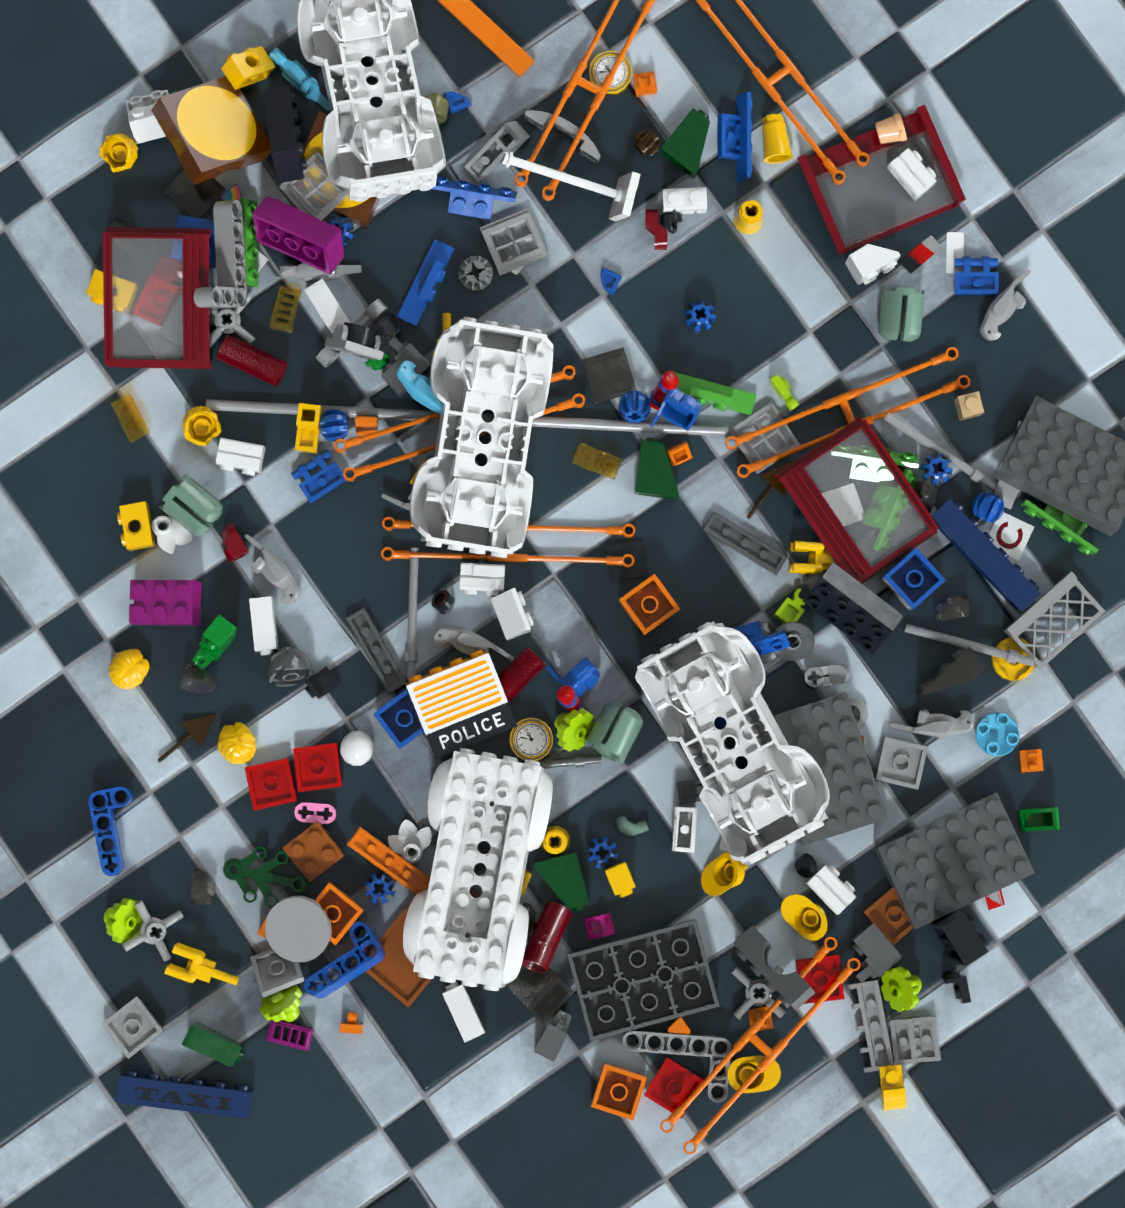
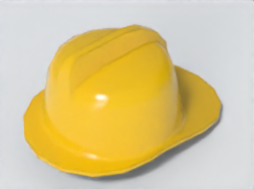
[701,852,748,896]
[781,894,828,941]
[727,1055,781,1093]

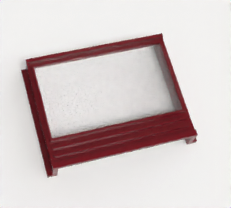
[797,105,966,255]
[103,227,212,369]
[774,417,939,584]

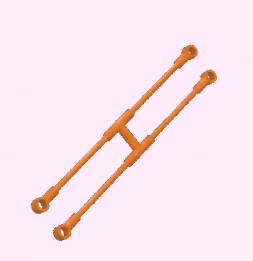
[515,0,656,201]
[695,0,870,185]
[725,347,970,478]
[334,365,585,482]
[381,517,635,568]
[660,937,861,1154]

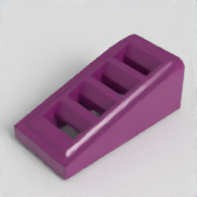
[266,1019,314,1051]

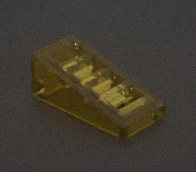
[269,286,302,333]

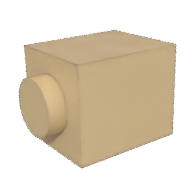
[954,391,984,421]

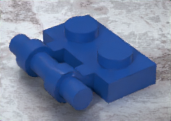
[954,256,999,295]
[291,450,346,504]

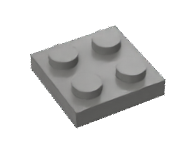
[875,737,928,790]
[250,949,305,997]
[102,996,164,1059]

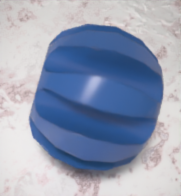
[329,216,354,247]
[684,300,716,332]
[618,390,651,423]
[320,409,349,442]
[920,453,953,485]
[972,491,1005,523]
[585,836,618,869]
[364,872,396,905]

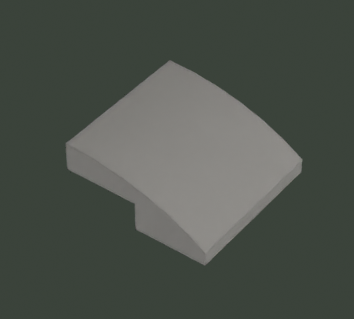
[890,1016,941,1065]

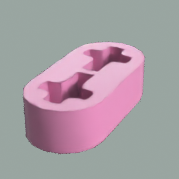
[294,802,337,824]

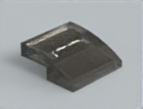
[582,347,637,404]

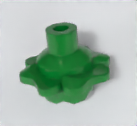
[365,354,390,371]

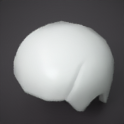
[340,731,374,766]

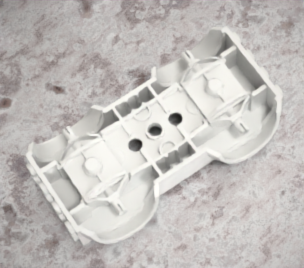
[297,0,446,202]
[410,317,554,558]
[635,622,830,864]
[403,748,553,991]

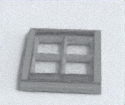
[279,152,348,220]
[480,208,548,276]
[728,402,800,474]

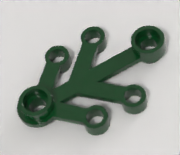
[223,846,308,908]

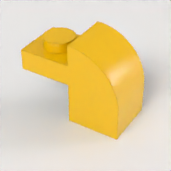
[295,403,322,453]
[878,1064,906,1111]

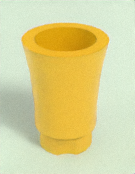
[762,114,794,164]
[733,200,763,234]
[541,826,570,857]

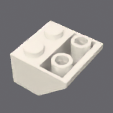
[126,90,169,144]
[845,244,901,285]
[491,588,533,641]

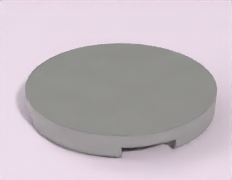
[265,896,332,962]

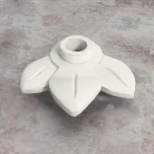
[151,516,193,554]
[388,819,432,863]

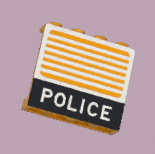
[405,649,517,759]

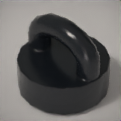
[660,213,683,234]
[431,590,455,614]
[795,853,818,878]

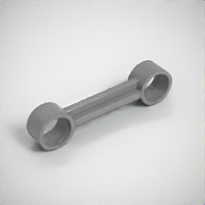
[316,299,388,368]

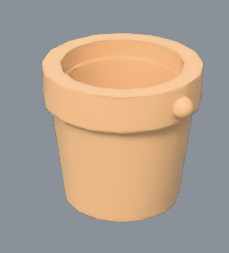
[875,113,907,144]

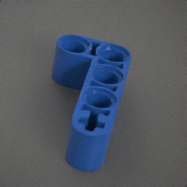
[89,787,133,876]
[304,922,385,999]

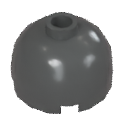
[268,647,312,687]

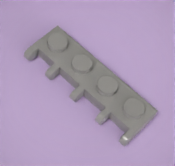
[847,979,894,1073]

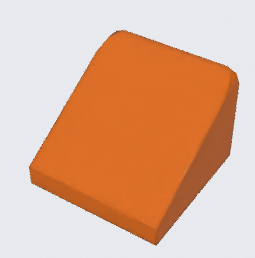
[355,416,378,436]

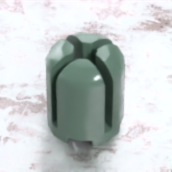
[878,286,925,342]
[159,474,223,536]
[584,702,643,765]

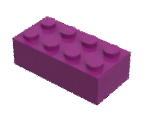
[252,196,344,275]

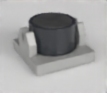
[325,322,384,360]

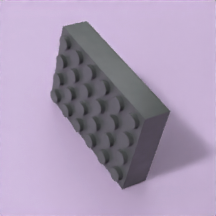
[994,396,1125,537]
[773,692,888,846]
[874,792,1035,929]
[567,919,719,1041]

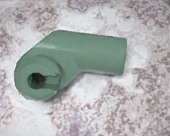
[616,816,649,836]

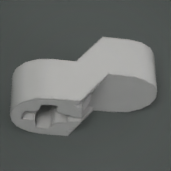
[805,664,850,687]

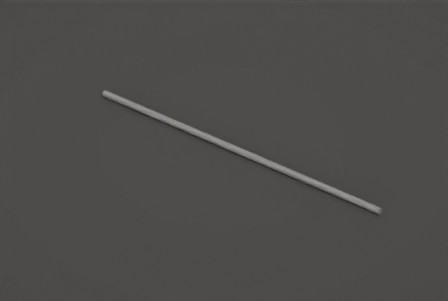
[206,399,729,437]

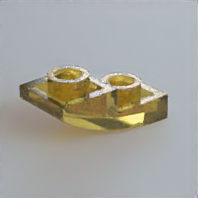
[110,393,150,443]
[571,443,622,480]

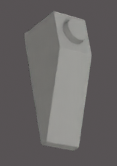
[464,120,530,183]

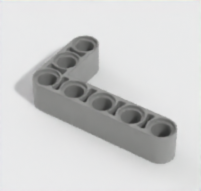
[194,199,247,309]
[622,1029,731,1103]

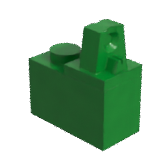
[192,615,237,670]

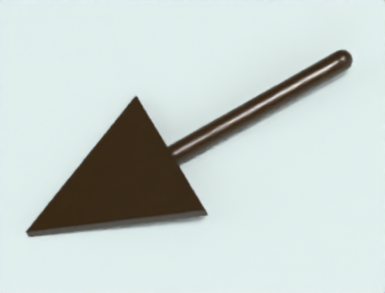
[747,461,792,519]
[158,714,216,762]

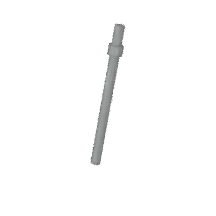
[884,412,997,491]
[404,548,419,679]
[905,624,1035,667]

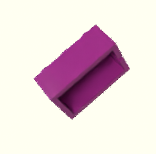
[129,580,202,626]

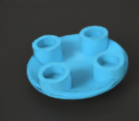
[975,713,1019,756]

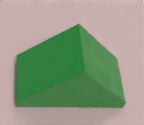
[1019,807,1060,832]

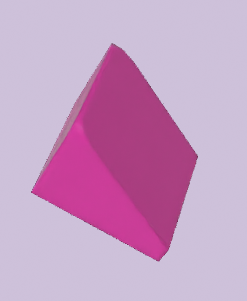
[584,913,615,940]

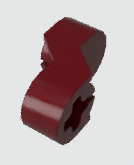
[645,209,668,250]

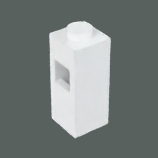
[304,278,350,336]
[249,596,279,656]
[443,982,485,1042]

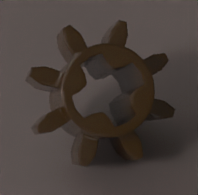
[634,129,661,156]

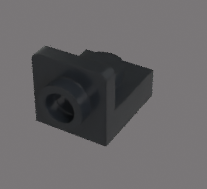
[305,666,340,700]
[942,971,971,1004]

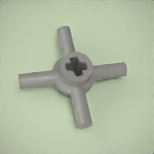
[210,294,255,348]
[122,900,184,961]
[731,965,786,1020]

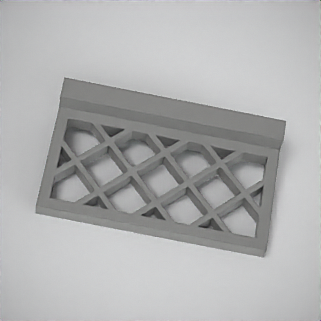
[1004,571,1105,669]

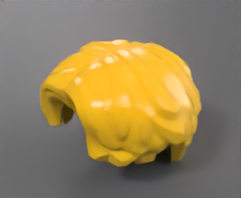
[98,133,138,173]
[181,406,221,446]
[108,649,149,690]
[217,722,257,764]

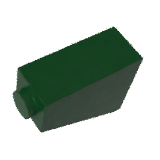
[660,108,710,179]
[634,438,679,500]
[533,852,590,912]
[181,1021,245,1067]

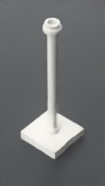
[501,151,641,221]

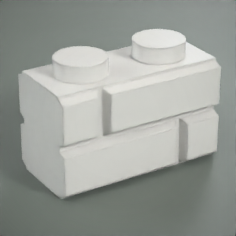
[887,148,937,201]
[662,187,707,215]
[216,438,265,476]
[460,563,505,596]
[671,807,697,853]
[805,865,856,915]

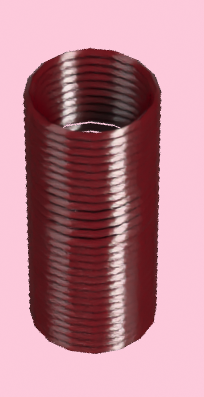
[217,335,287,387]
[498,647,546,703]
[522,902,572,973]

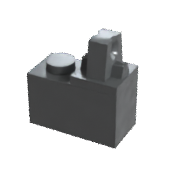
[381,336,431,397]
[851,922,902,983]
[534,1010,572,1062]

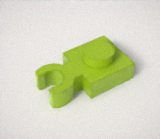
[769,374,799,412]
[773,588,805,623]

